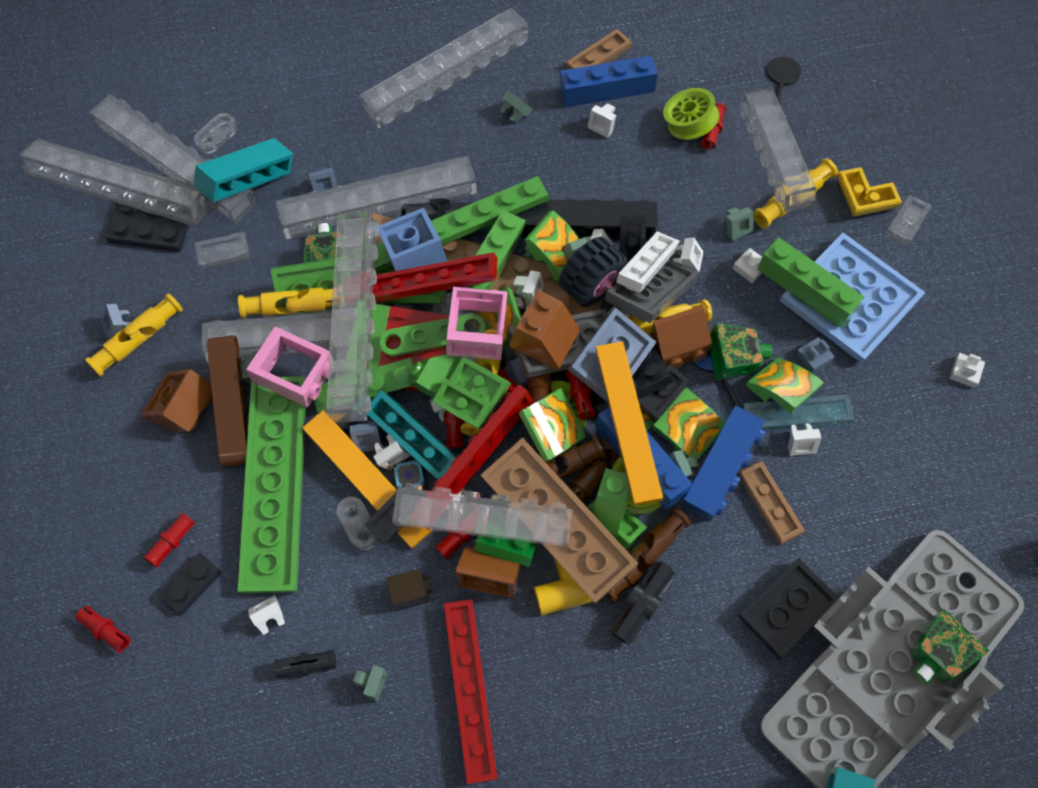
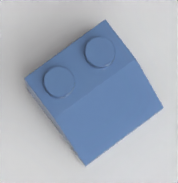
[376,208,447,271]

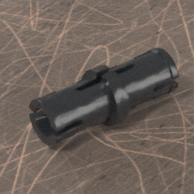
[274,650,336,679]

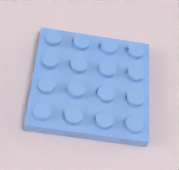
[779,233,925,363]

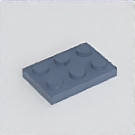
[568,308,656,402]

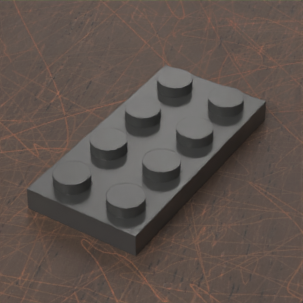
[604,259,699,323]
[507,309,608,378]

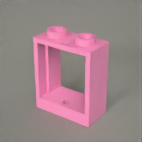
[446,287,507,360]
[246,327,335,407]

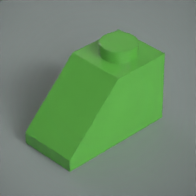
[408,354,466,399]
[593,468,631,536]

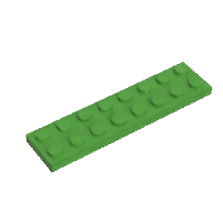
[238,377,306,594]

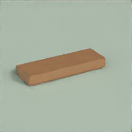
[565,29,632,70]
[737,461,805,546]

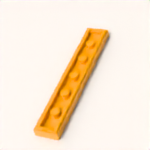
[595,341,663,506]
[302,410,433,549]

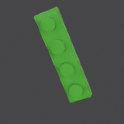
[314,357,415,412]

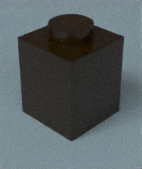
[386,569,432,612]

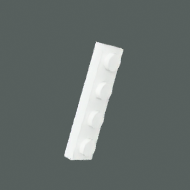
[616,232,680,293]

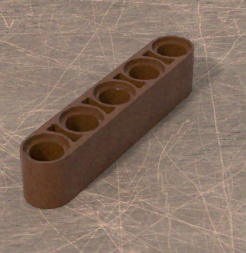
[207,335,248,468]

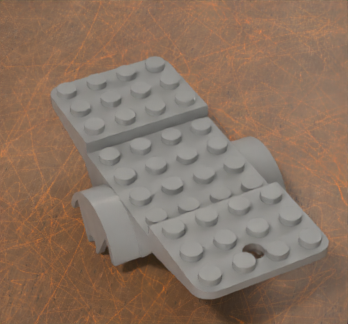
[760,530,1024,788]

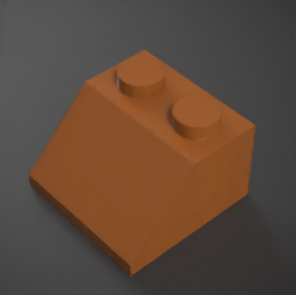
[509,290,580,371]
[650,305,712,369]
[141,369,212,433]
[456,546,521,599]

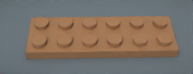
[481,438,638,604]

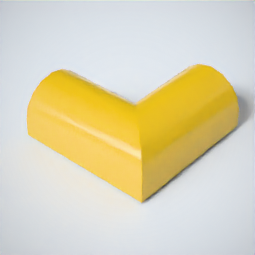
[837,167,902,217]
[533,558,593,616]

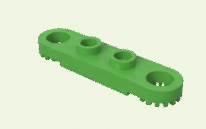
[379,314,485,357]

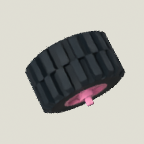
[558,236,627,307]

